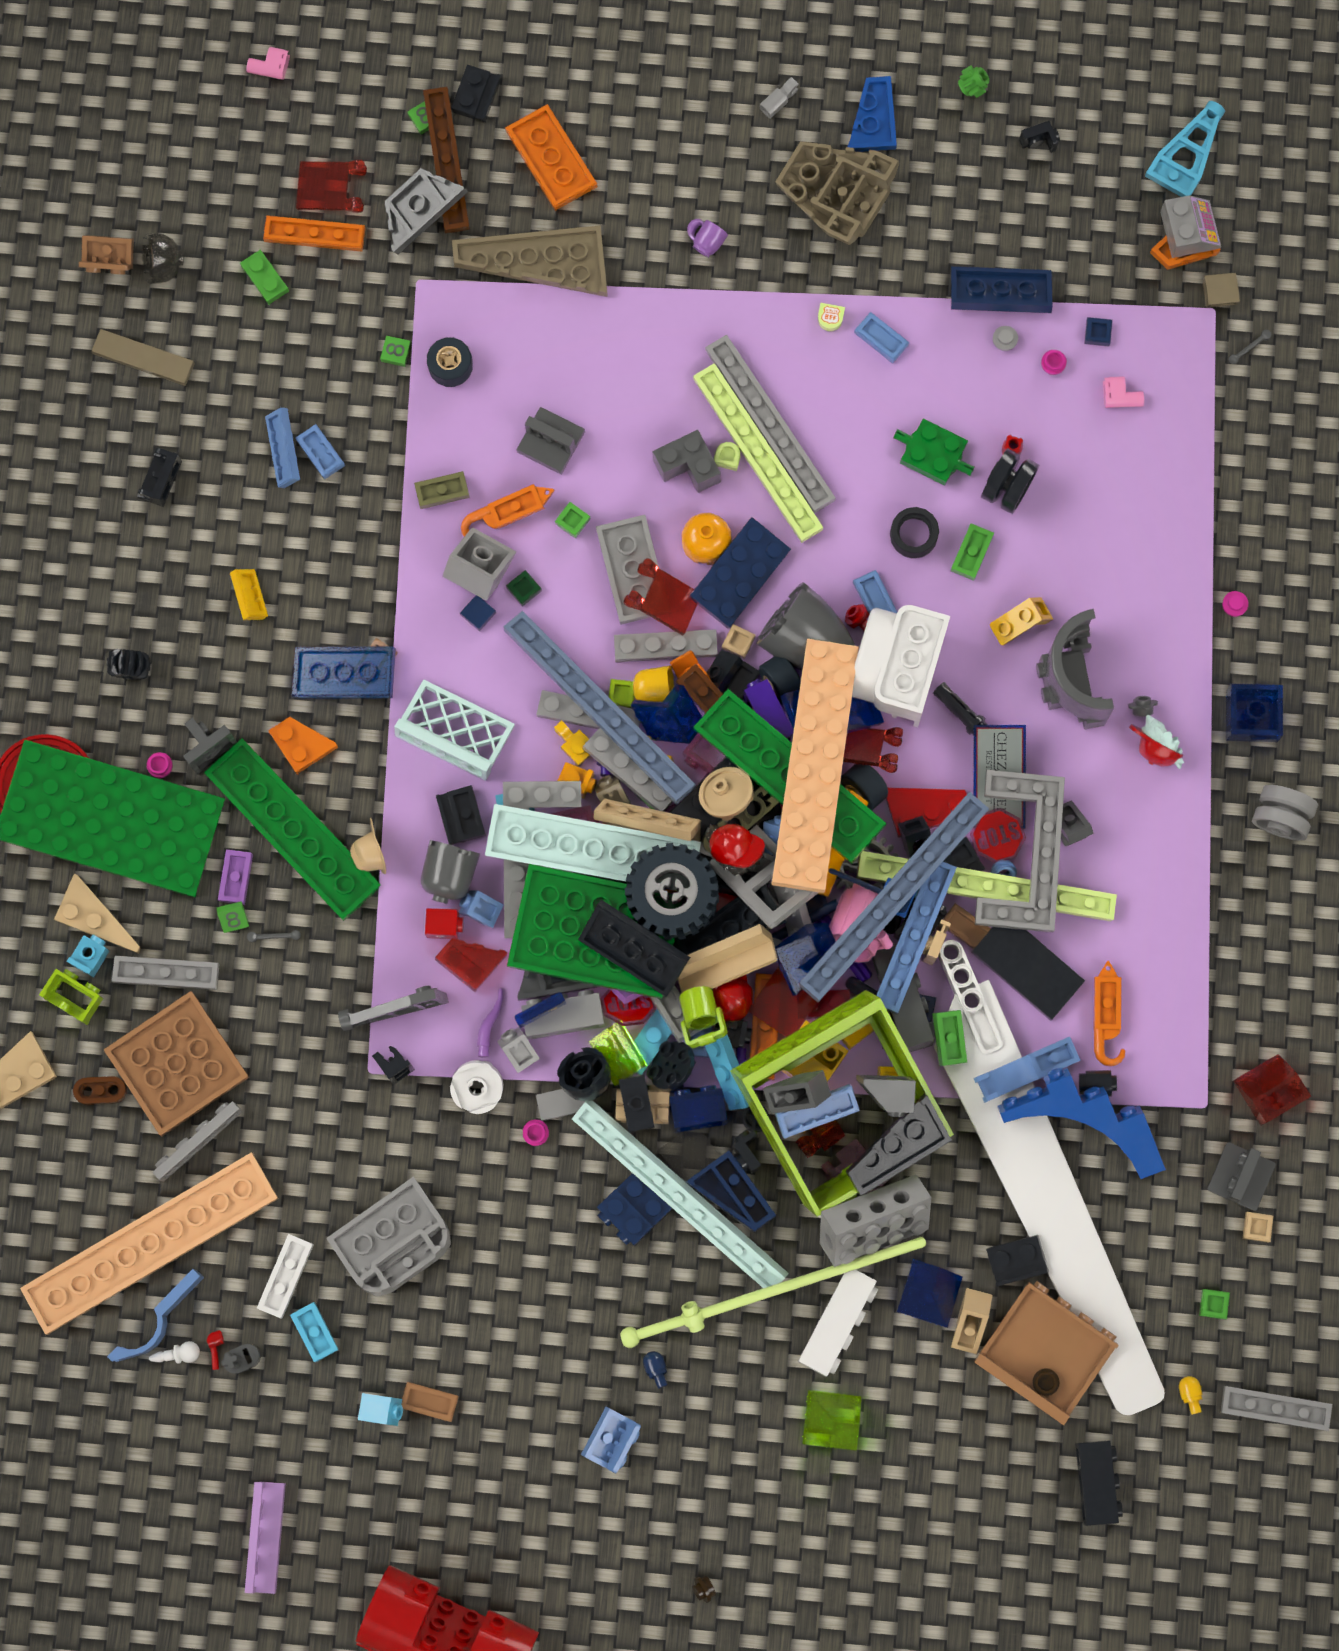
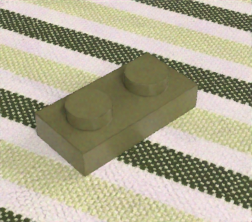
[414,471,470,509]

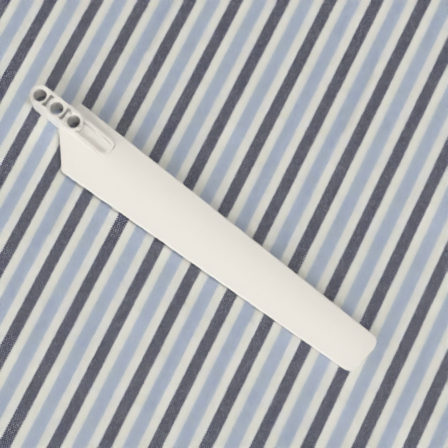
[934,940,1165,1415]

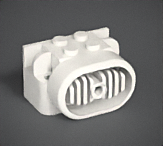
[852,605,950,727]

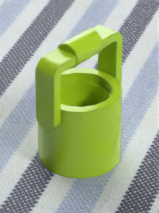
[679,986,727,1048]

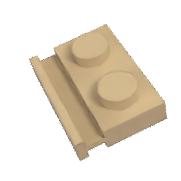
[922,919,951,965]

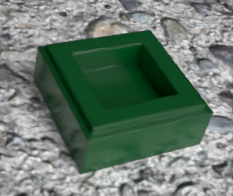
[506,570,542,607]

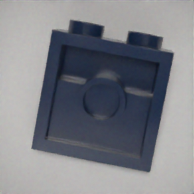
[597,1173,672,1246]

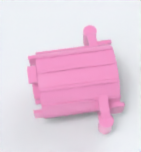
[813,883,893,963]

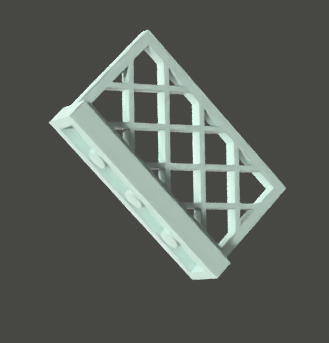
[394,680,515,781]

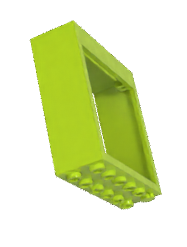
[730,990,954,1217]

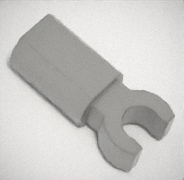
[760,77,799,119]

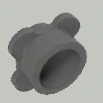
[1128,696,1158,717]

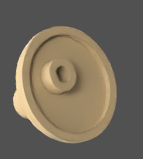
[699,767,754,821]

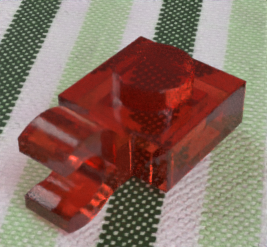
[795,1120,846,1158]

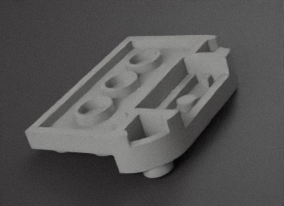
[326,1177,451,1297]

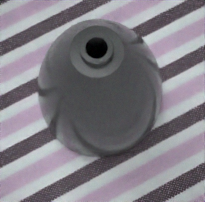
[756,582,856,670]

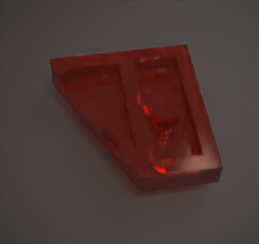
[435,938,507,992]

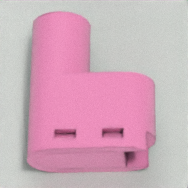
[246,47,290,80]
[1103,376,1144,408]

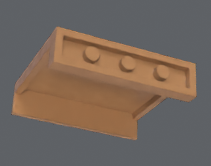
[974,1281,1119,1425]

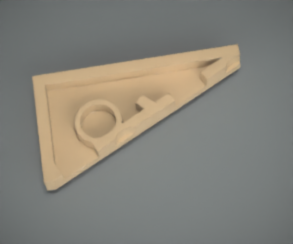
[54,874,141,954]

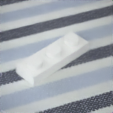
[257,1234,314,1319]

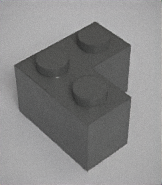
[652,430,721,493]

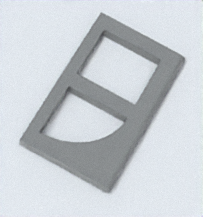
[709,825,819,929]

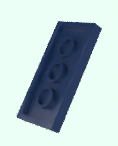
[951,266,1053,313]
[688,517,791,629]

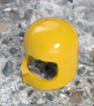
[633,665,675,706]

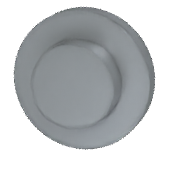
[993,326,1018,351]

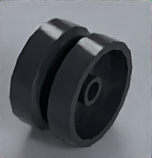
[981,448,1040,514]

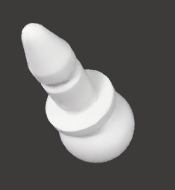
[149,1341,200,1364]

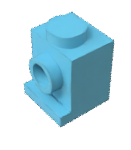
[67,934,110,978]

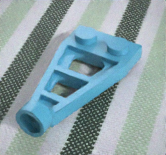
[1145,101,1225,197]

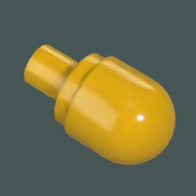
[1179,1376,1203,1415]

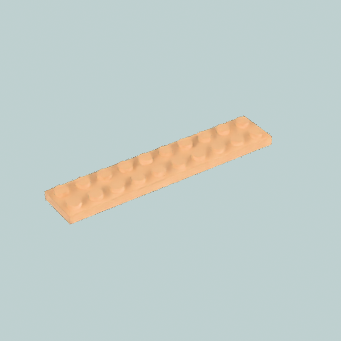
[771,639,859,893]
[20,1152,279,1335]

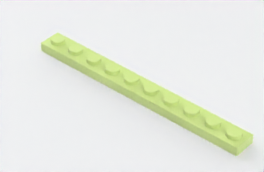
[856,851,1117,922]

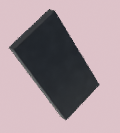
[578,900,691,997]
[971,927,1085,1021]

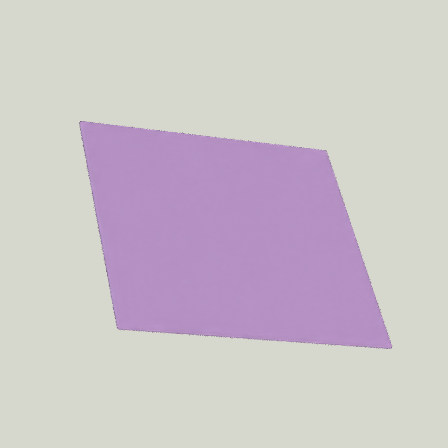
[368,280,1216,1109]

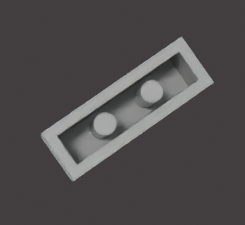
[521,990,605,1040]

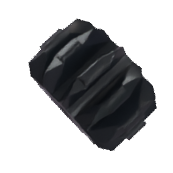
[106,649,151,680]

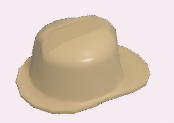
[350,818,386,874]

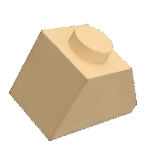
[951,1288,992,1354]

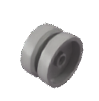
[1252,785,1318,841]

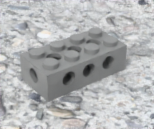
[820,1174,932,1267]

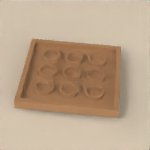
[104,991,249,1137]

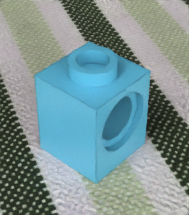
[358,1393,403,1426]

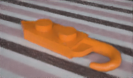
[461,484,555,537]
[1093,961,1125,1066]

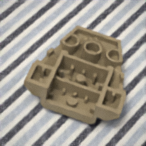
[775,141,899,245]

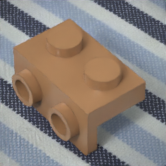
[79,235,134,275]

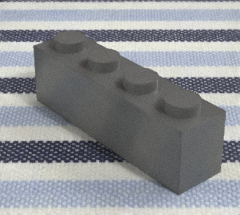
[872,943,935,1052]

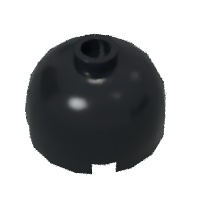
[557,1047,611,1101]

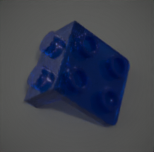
[631,684,702,744]

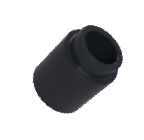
[1079,1070,1117,1097]

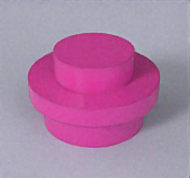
[1041,350,1067,375]
[1222,591,1248,617]
[147,752,173,778]
[523,1120,549,1146]

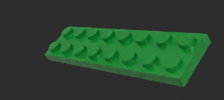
[693,689,886,864]
[204,738,381,921]

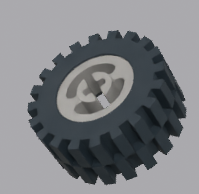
[625,843,719,940]

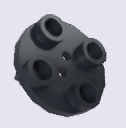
[647,1041,696,1091]

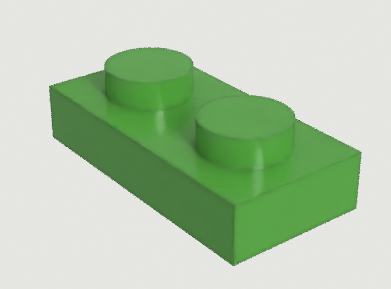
[240,249,289,305]
[951,523,994,581]
[932,1010,967,1066]

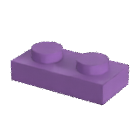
[218,849,253,905]

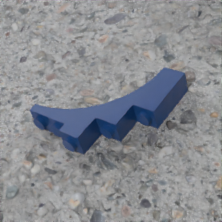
[997,1068,1166,1179]

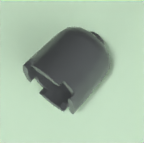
[421,840,480,904]

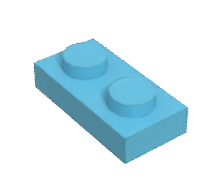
[290,1302,339,1363]

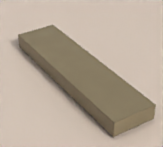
[91,329,195,386]

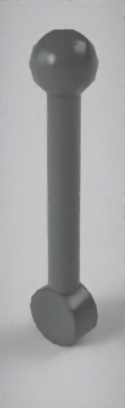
[1229,330,1272,364]
[247,930,301,943]

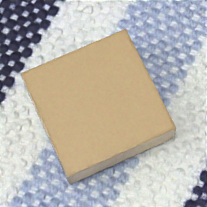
[722,624,756,659]
[1243,1212,1273,1243]

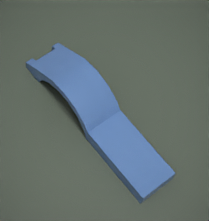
[973,1037,1081,1103]
[107,1269,204,1362]

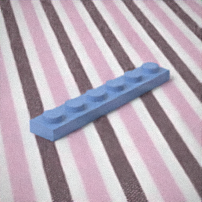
[876,862,957,1014]

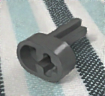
[221,1344,261,1374]

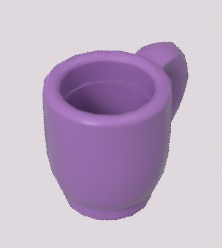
[687,219,728,258]

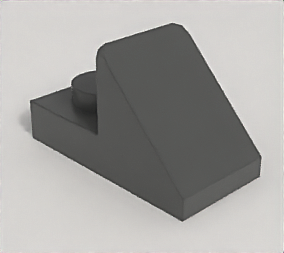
[1061,800,1094,846]

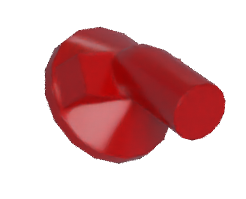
[845,604,870,632]

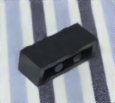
[1075,1440,1123,1526]

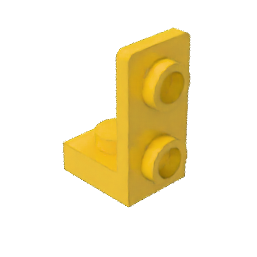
[990,597,1053,645]

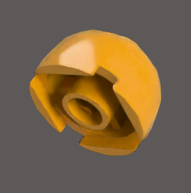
[681,512,732,565]

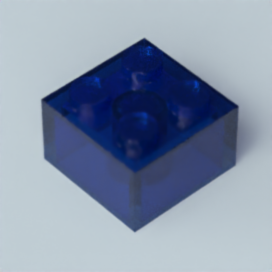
[1226,684,1283,742]
[670,1085,727,1133]

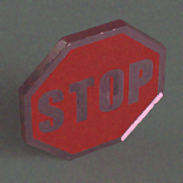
[970,808,1026,863]
[600,988,656,1027]

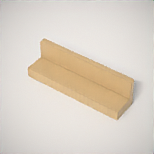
[594,798,701,842]
[678,924,778,993]

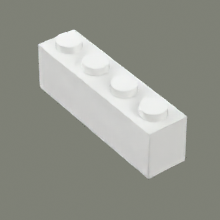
[798,1270,878,1377]

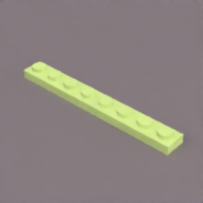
[693,363,823,543]

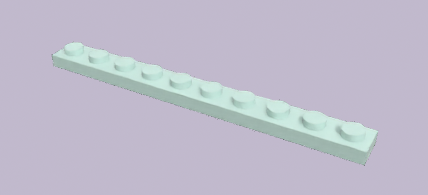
[572,1100,789,1288]

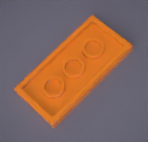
[505,104,598,211]

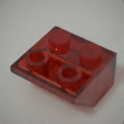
[1233,1054,1311,1126]

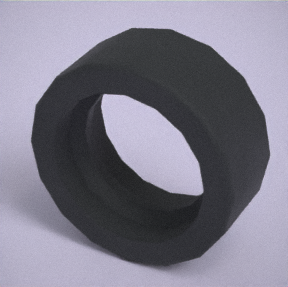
[890,507,939,558]

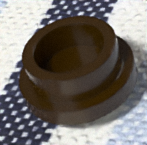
[1033,1368,1060,1396]
[692,1576,716,1603]

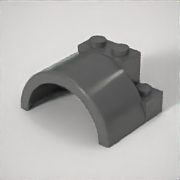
[1036,609,1114,729]

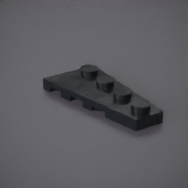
[677,884,787,955]

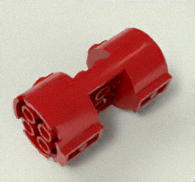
[355,1565,539,1651]

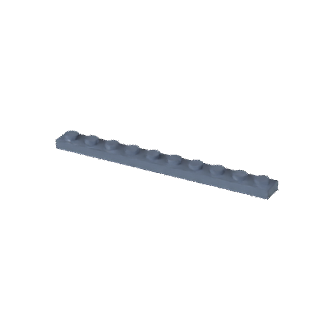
[503,611,696,804]
[798,792,989,1002]

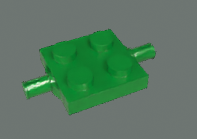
[893,418,975,486]

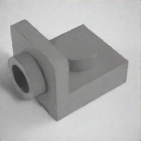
[497,1027,540,1073]

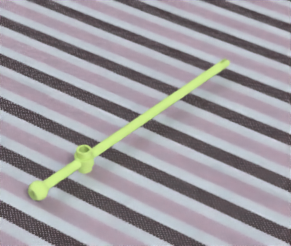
[620,1237,926,1348]

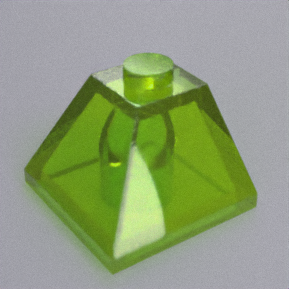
[802,1390,861,1451]

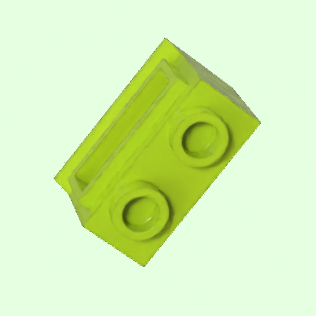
[39,969,104,1025]

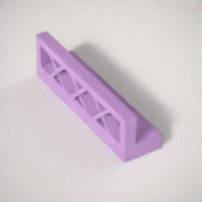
[245,1482,286,1594]

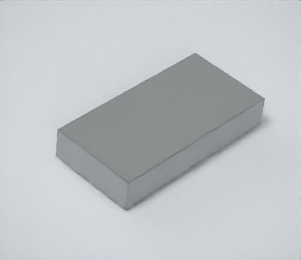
[536,1089,585,1121]

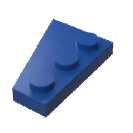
[848,76,897,152]

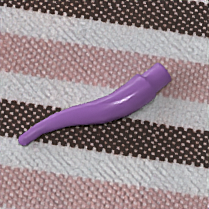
[477,988,503,1057]

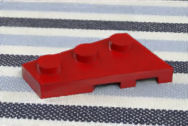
[886,787,967,838]

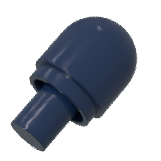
[643,1351,668,1389]

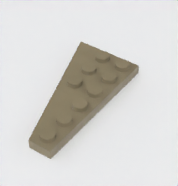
[452,225,608,297]

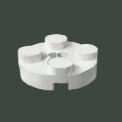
[450,1060,504,1114]

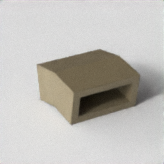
[1203,273,1240,308]

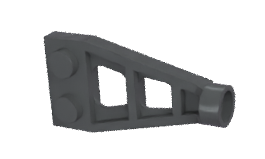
[338,986,449,1031]

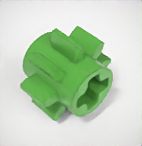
[958,65,989,98]

